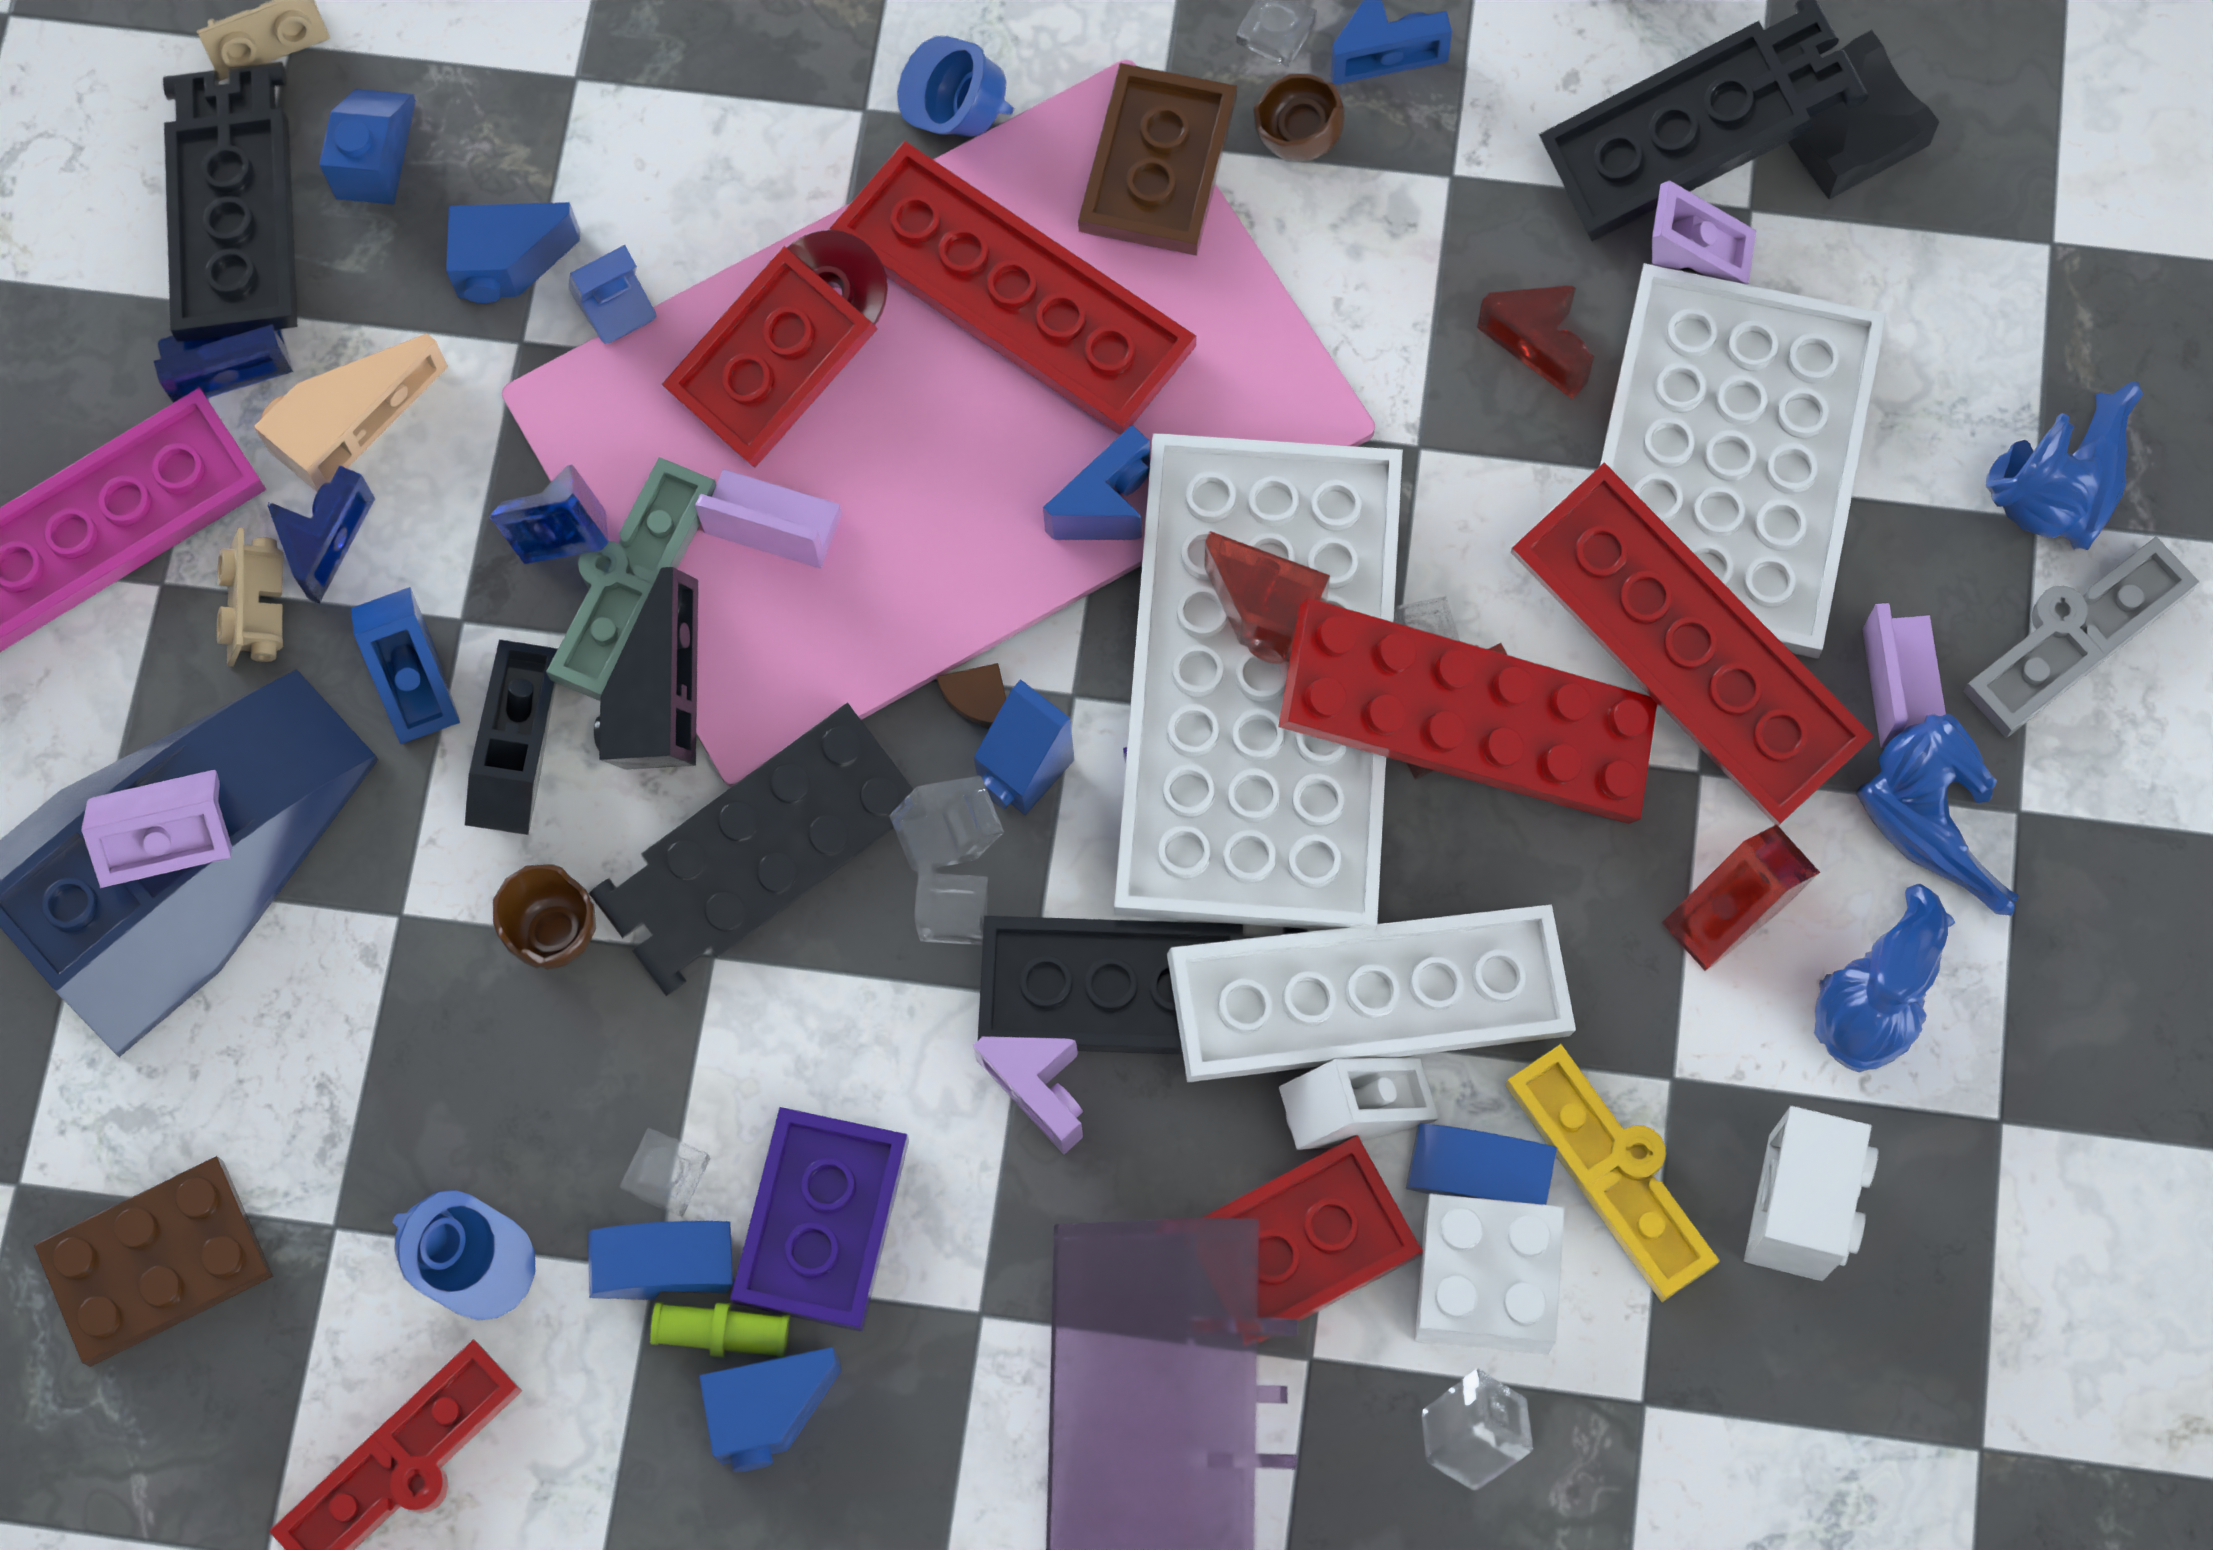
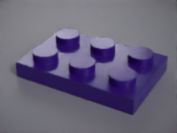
[730,1107,909,1332]

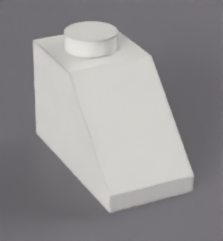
[1279,1057,1439,1149]

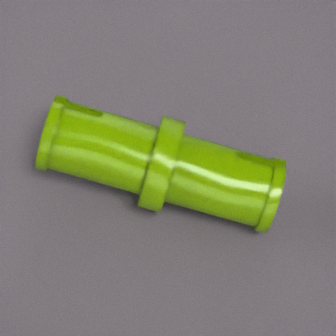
[650,1302,790,1358]

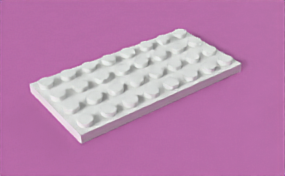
[1114,433,1403,930]

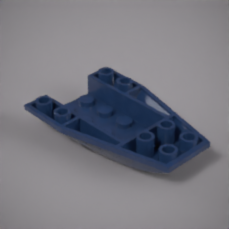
[0,669,379,1057]

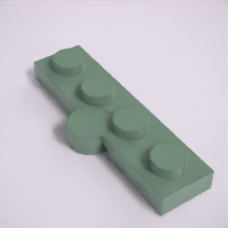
[546,457,716,701]

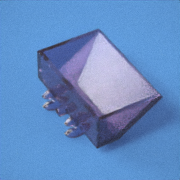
[1046,1218,1298,1550]

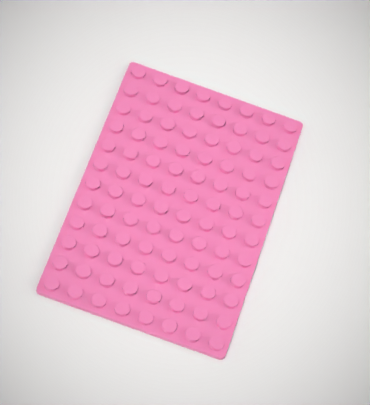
[502,60,1375,787]

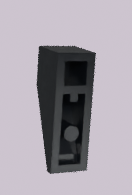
[594,567,698,770]
[464,639,558,835]

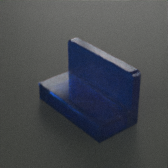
[154,325,293,403]

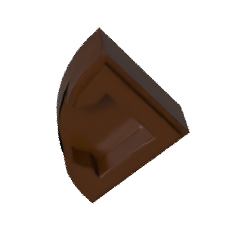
[937,663,1006,729]

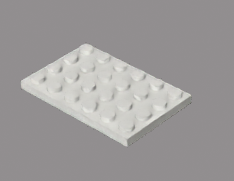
[1600,264,1886,659]

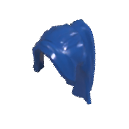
[1986,382,2143,550]
[1856,714,2019,916]
[1814,884,1955,1073]

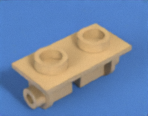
[197,0,330,81]
[216,528,284,667]

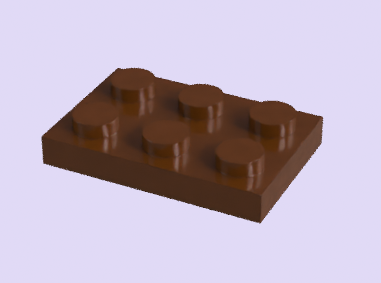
[1078,63,1237,256]
[34,1156,273,1367]

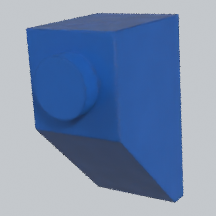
[319,89,416,205]
[446,202,580,303]
[351,587,460,745]
[974,679,1074,816]
[699,1347,842,1472]

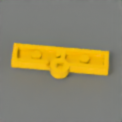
[1505,1044,1719,1302]

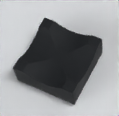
[1788,30,1939,200]

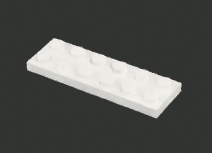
[1167,904,1576,1082]

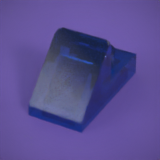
[489,464,609,564]
[267,465,375,604]

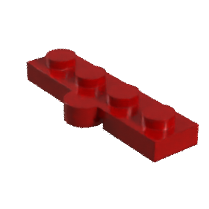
[269,1339,522,1550]

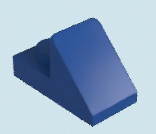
[1330,0,1452,85]
[568,245,656,344]
[1043,425,1150,540]

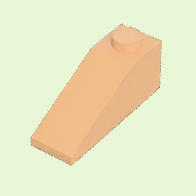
[254,334,448,495]

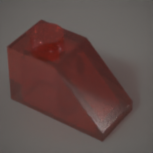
[1204,531,1330,664]
[1662,824,1821,971]

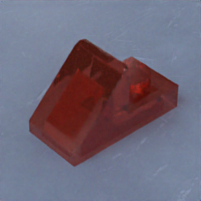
[1477,286,1594,400]

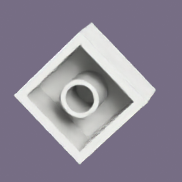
[1744,1106,1878,1281]
[1415,1194,1565,1355]

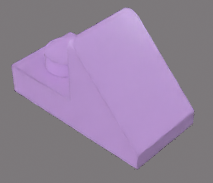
[1652,180,1756,285]
[973,1037,1083,1154]

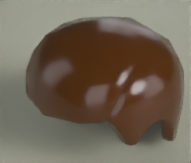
[1253,74,1345,162]
[493,864,596,970]

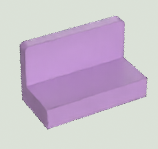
[695,469,842,569]
[1862,603,1946,748]
[81,770,232,888]

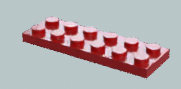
[830,140,1196,435]
[1510,462,1874,827]
[1278,598,1657,824]

